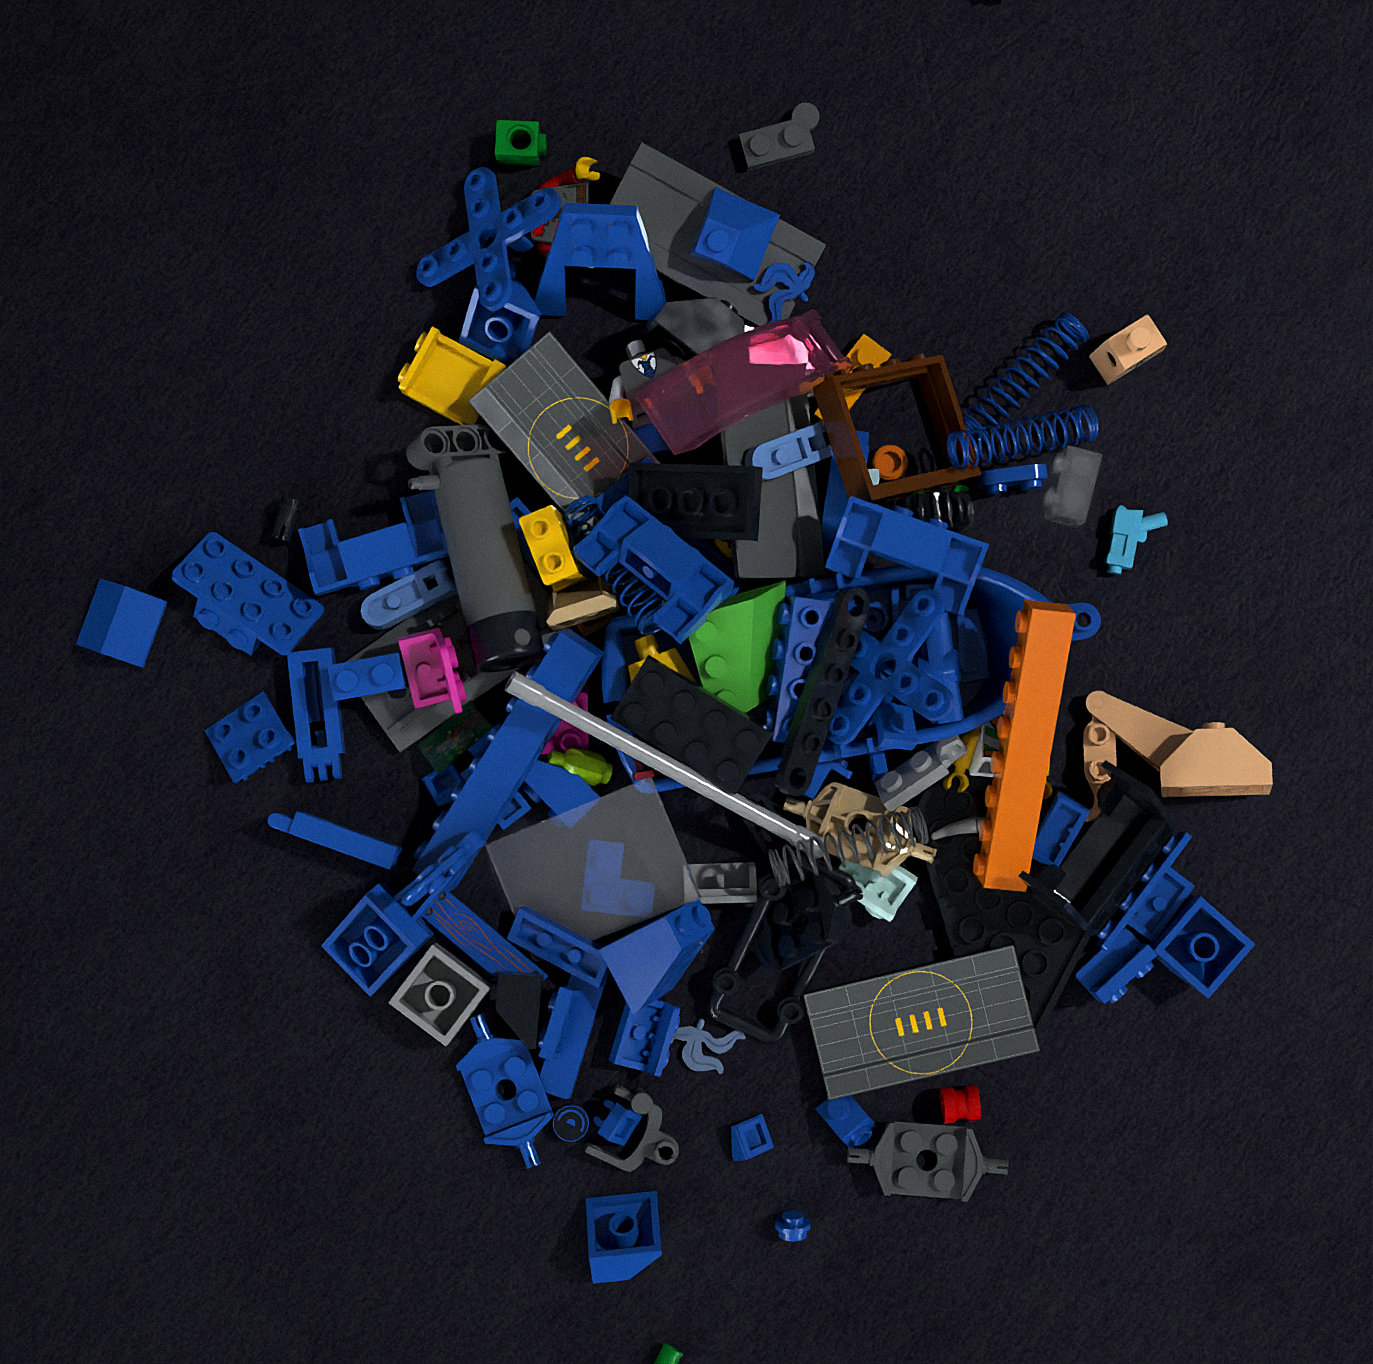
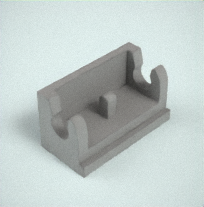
[684,862,757,904]

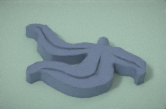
[670,1018,745,1074]

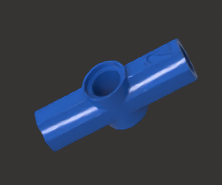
[918,611,964,724]

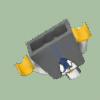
[609,340,716,430]

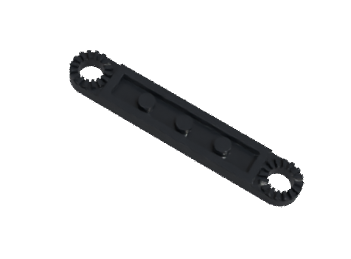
[774,587,870,796]

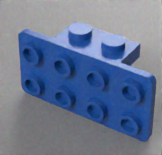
[172,532,324,656]

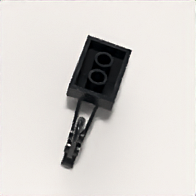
[639,297,840,408]

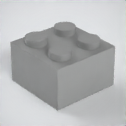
[389,943,491,1046]

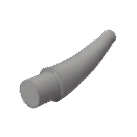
[931,816,986,840]

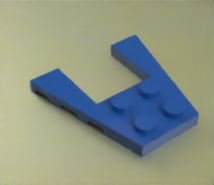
[532,203,667,320]

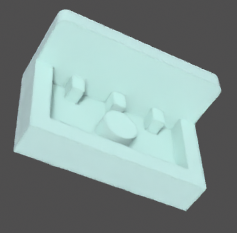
[836,860,918,922]

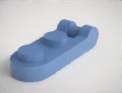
[745,421,833,481]
[361,559,458,630]

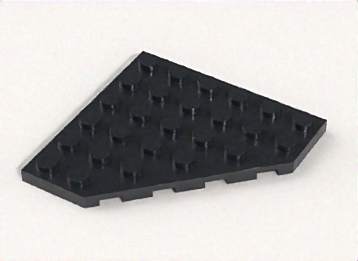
[916,764,1091,1039]

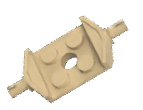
[783,782,937,878]

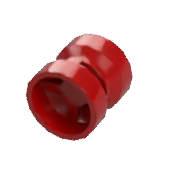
[940,1084,981,1124]

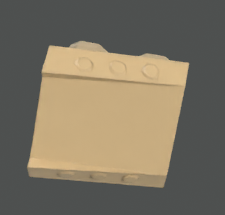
[546,576,621,631]

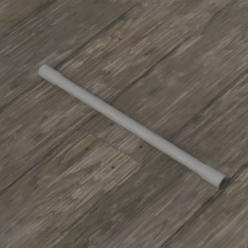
[505,671,829,859]

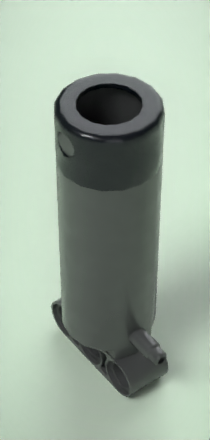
[406,424,546,673]

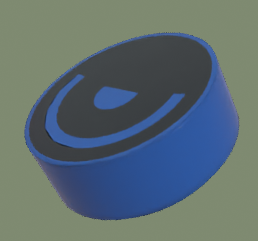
[553,1104,589,1142]

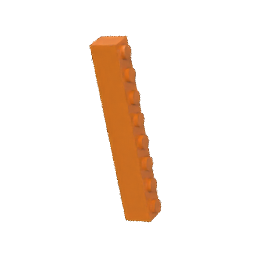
[973,600,1076,892]

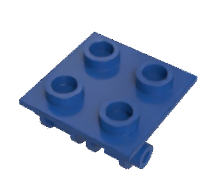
[204,691,296,783]

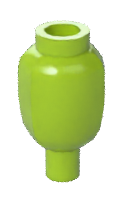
[547,748,613,786]

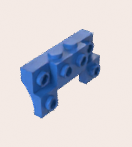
[298,490,449,596]
[572,495,735,644]
[825,496,989,617]

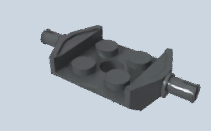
[847,1121,1008,1202]

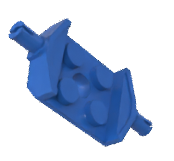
[456,1013,554,1169]

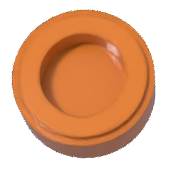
[872,445,908,481]

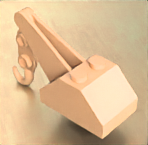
[1083,691,1273,822]

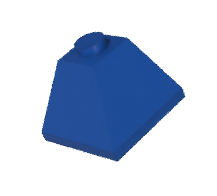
[689,187,780,281]
[458,278,541,366]
[586,1191,662,1284]

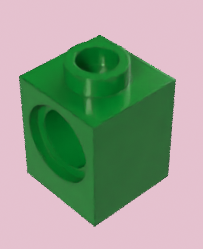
[495,120,547,166]

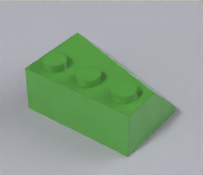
[689,581,786,713]

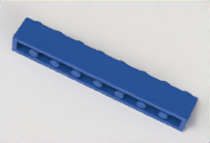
[412,629,604,894]

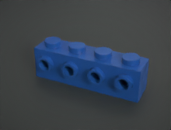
[761,596,835,743]

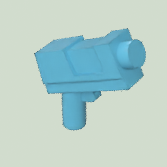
[1103,505,1168,575]

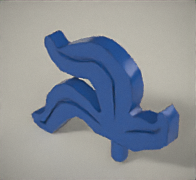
[752,262,815,328]

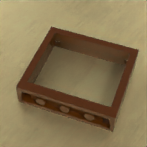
[813,353,982,505]

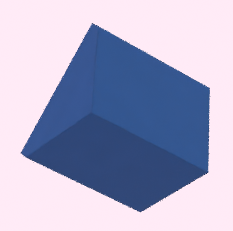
[76,578,168,668]

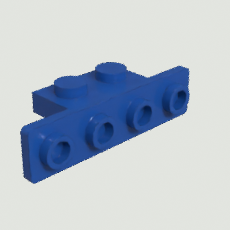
[1096,832,1195,951]
[537,970,610,1099]

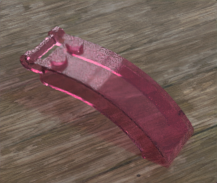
[635,309,854,455]

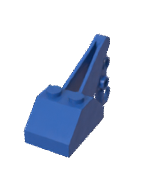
[321,829,487,997]

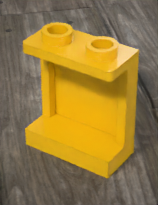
[398,326,507,425]
[519,505,588,593]

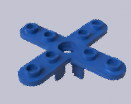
[416,167,561,311]
[827,589,954,745]

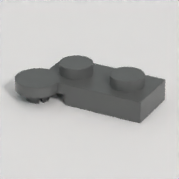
[738,103,819,171]

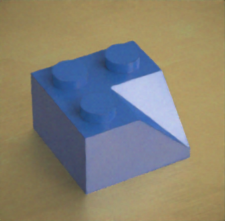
[1149,895,1255,999]

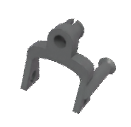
[584,1083,679,1172]

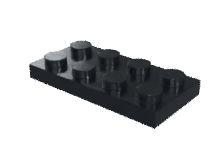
[628,463,763,541]
[610,655,774,795]

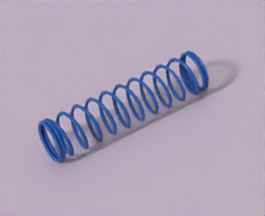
[962,312,1089,443]
[947,404,1099,470]
[562,496,665,635]

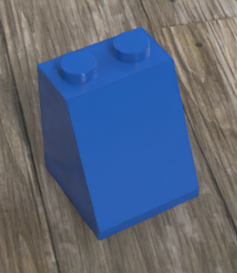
[599,897,715,1014]

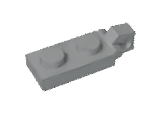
[874,735,969,812]

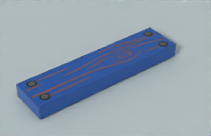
[416,892,548,980]

